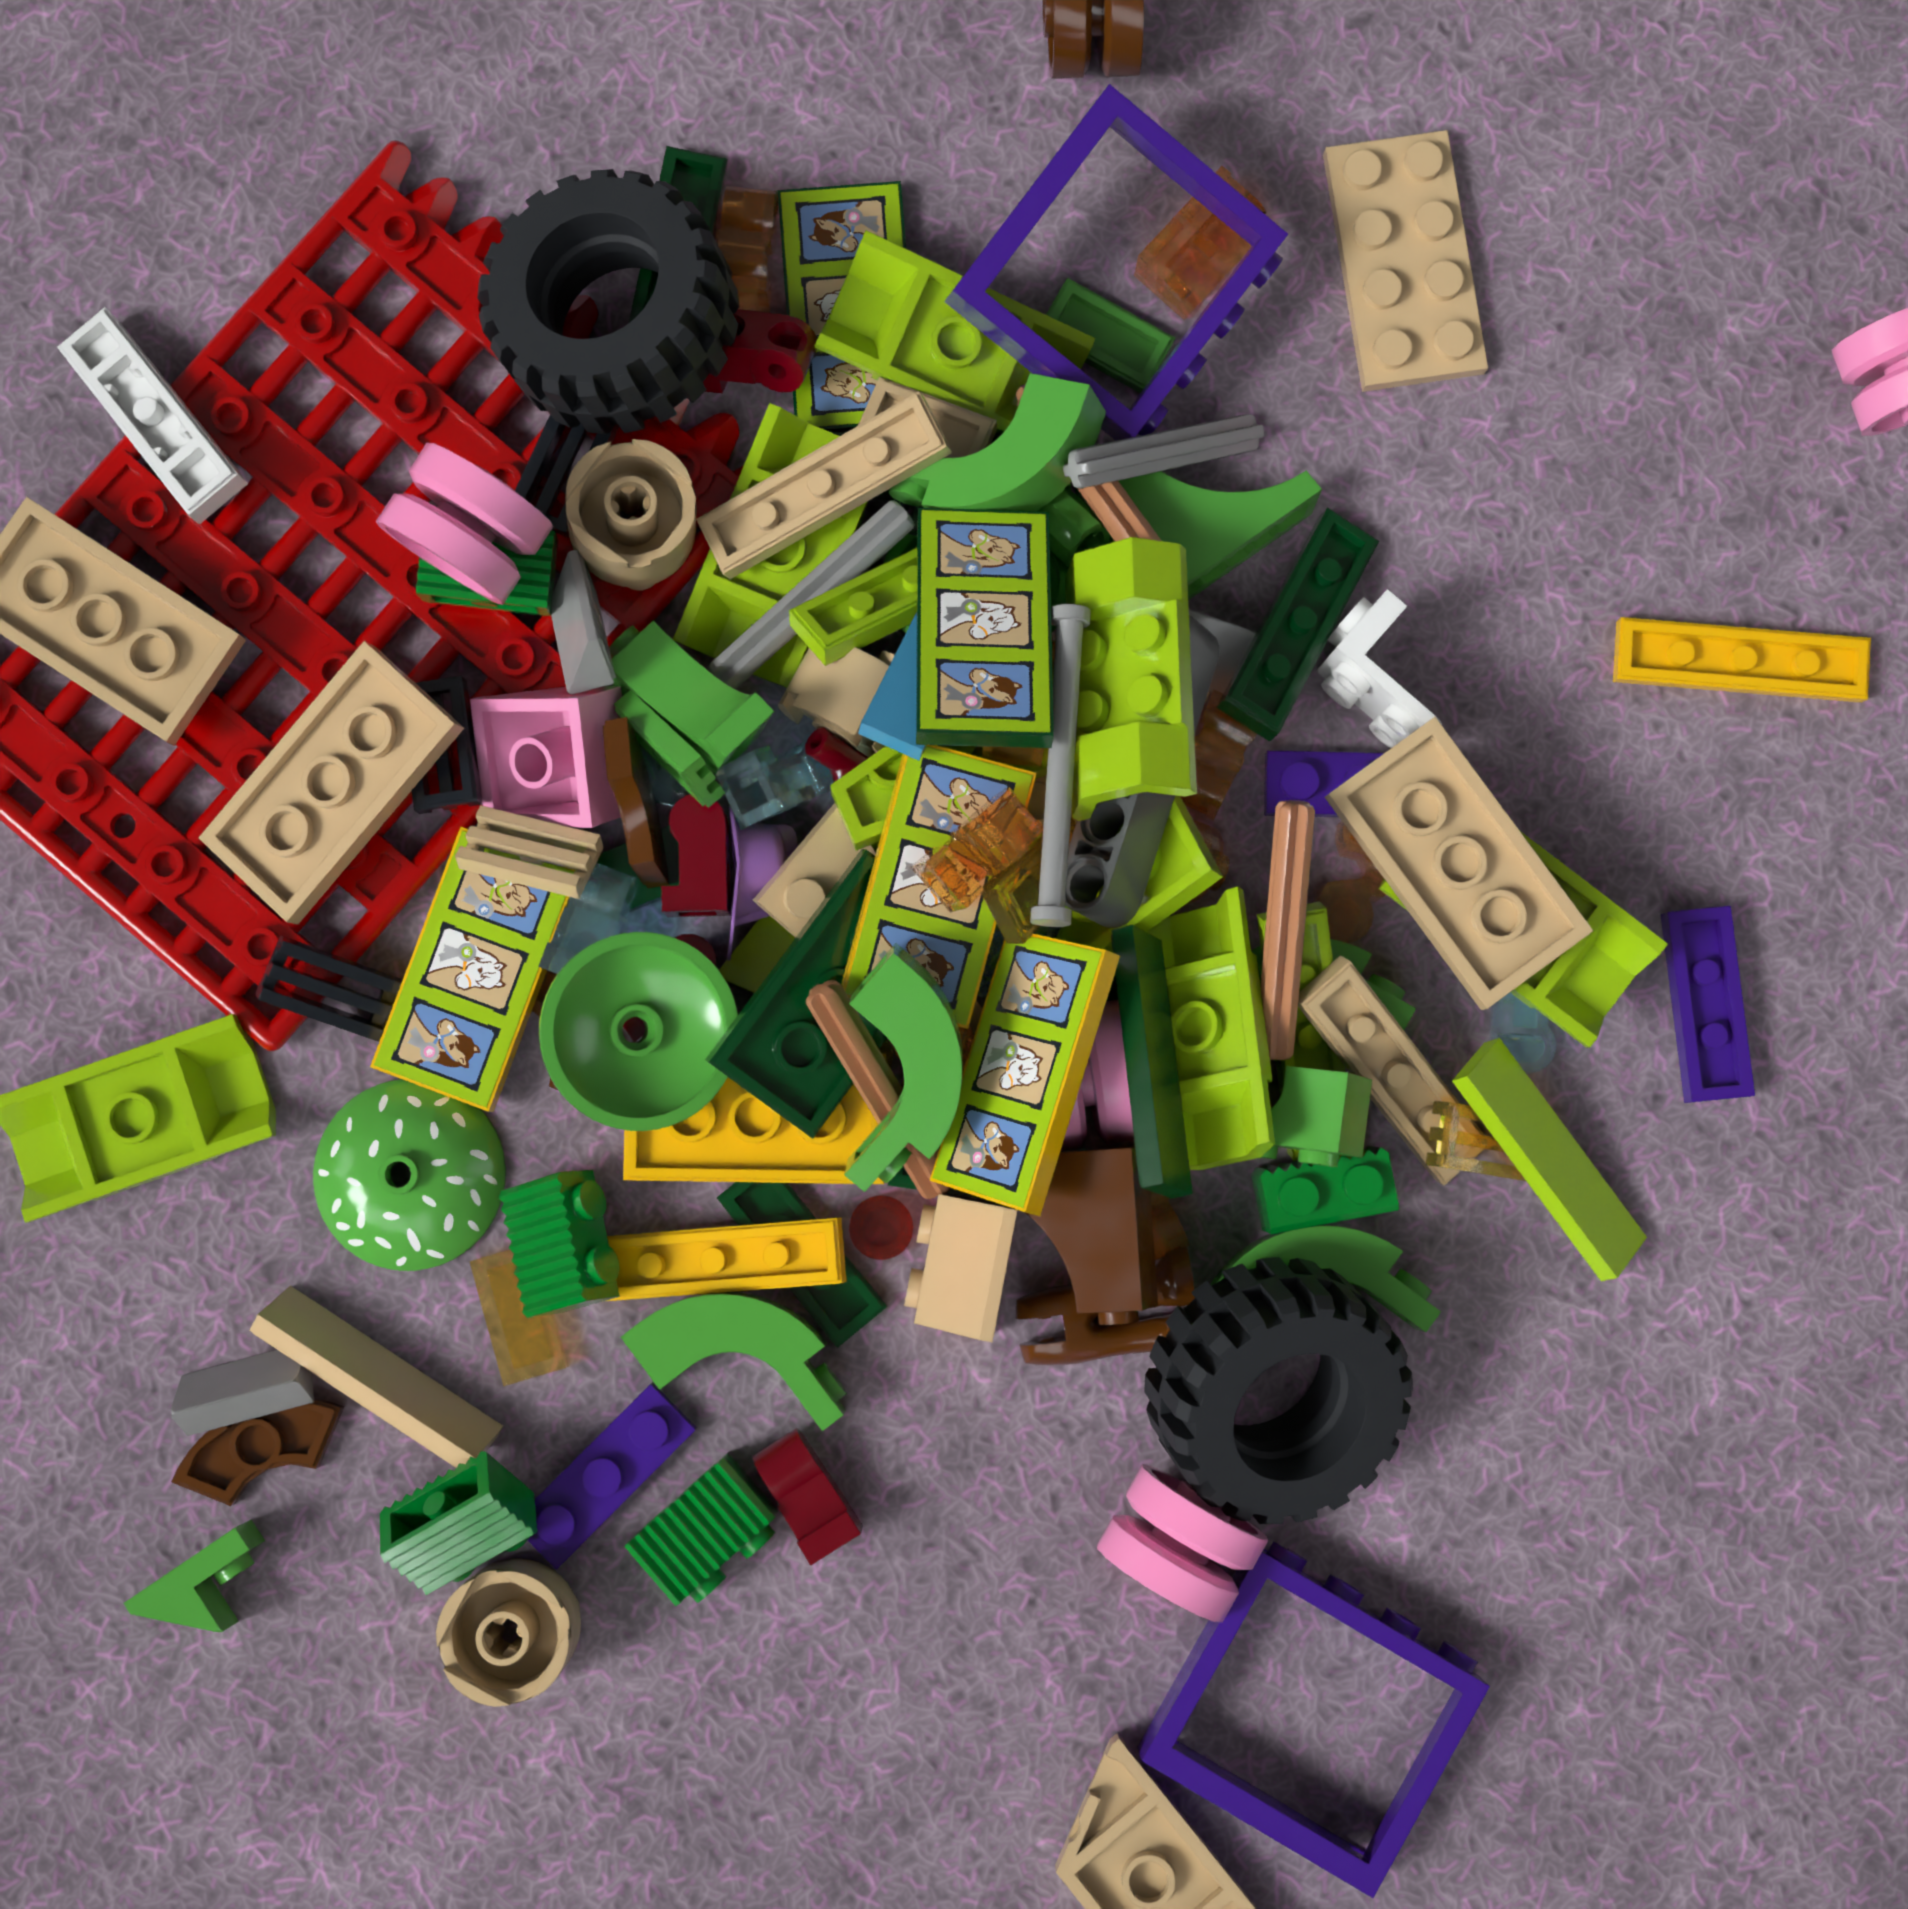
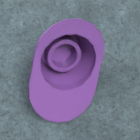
[727,806,798,961]

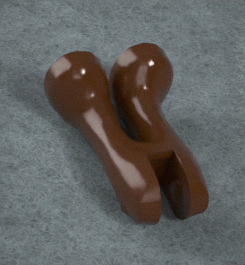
[1015,1247,1195,1365]

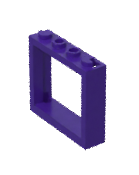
[944,84,1288,441]
[1137,1541,1490,1898]

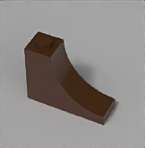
[942,1148,1158,1325]

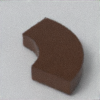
[603,717,669,889]
[171,1399,345,1506]

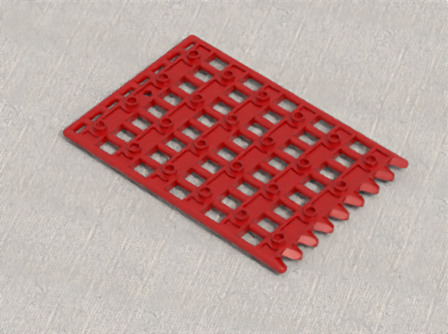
[0,140,744,1051]

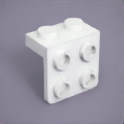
[1316,589,1442,748]

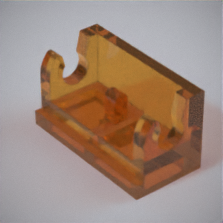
[1134,166,1267,320]

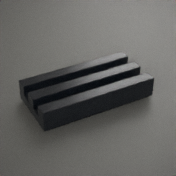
[515,415,619,538]
[412,675,483,814]
[255,935,402,1042]

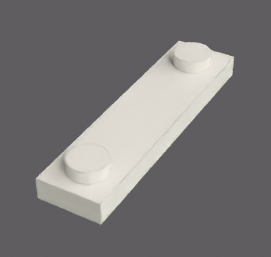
[57,307,248,524]

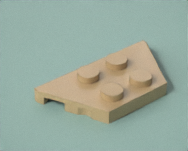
[1055,1733,1258,1909]

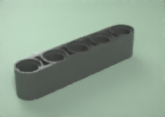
[1065,615,1220,928]

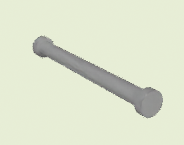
[1030,604,1091,927]

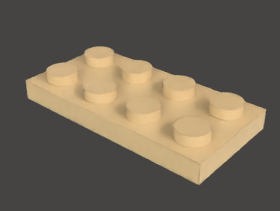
[1323,130,1488,392]
[0,497,246,746]
[199,641,464,924]
[1325,717,1593,1010]

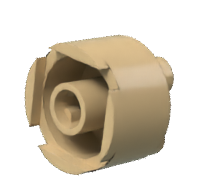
[565,439,696,590]
[778,647,895,757]
[436,1558,581,1707]

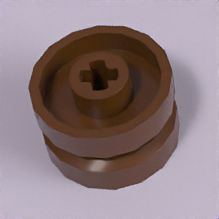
[1042,0,1144,79]

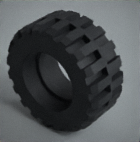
[477,169,740,434]
[1144,1257,1413,1524]

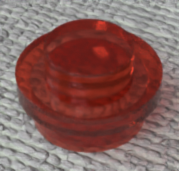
[849,1195,913,1260]

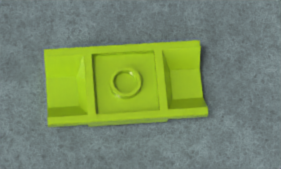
[815,230,1096,434]
[673,403,869,688]
[1065,537,1197,821]
[1378,830,1668,1048]
[1147,887,1275,1170]
[0,1014,276,1223]

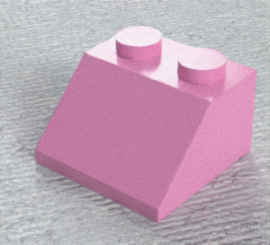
[470,686,622,828]

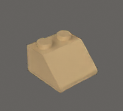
[904,1194,1017,1343]

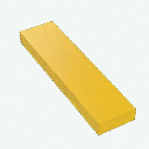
[1613,617,1871,703]
[602,1217,846,1302]

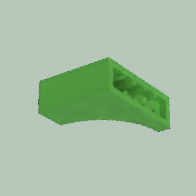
[1075,470,1322,600]
[609,621,774,778]

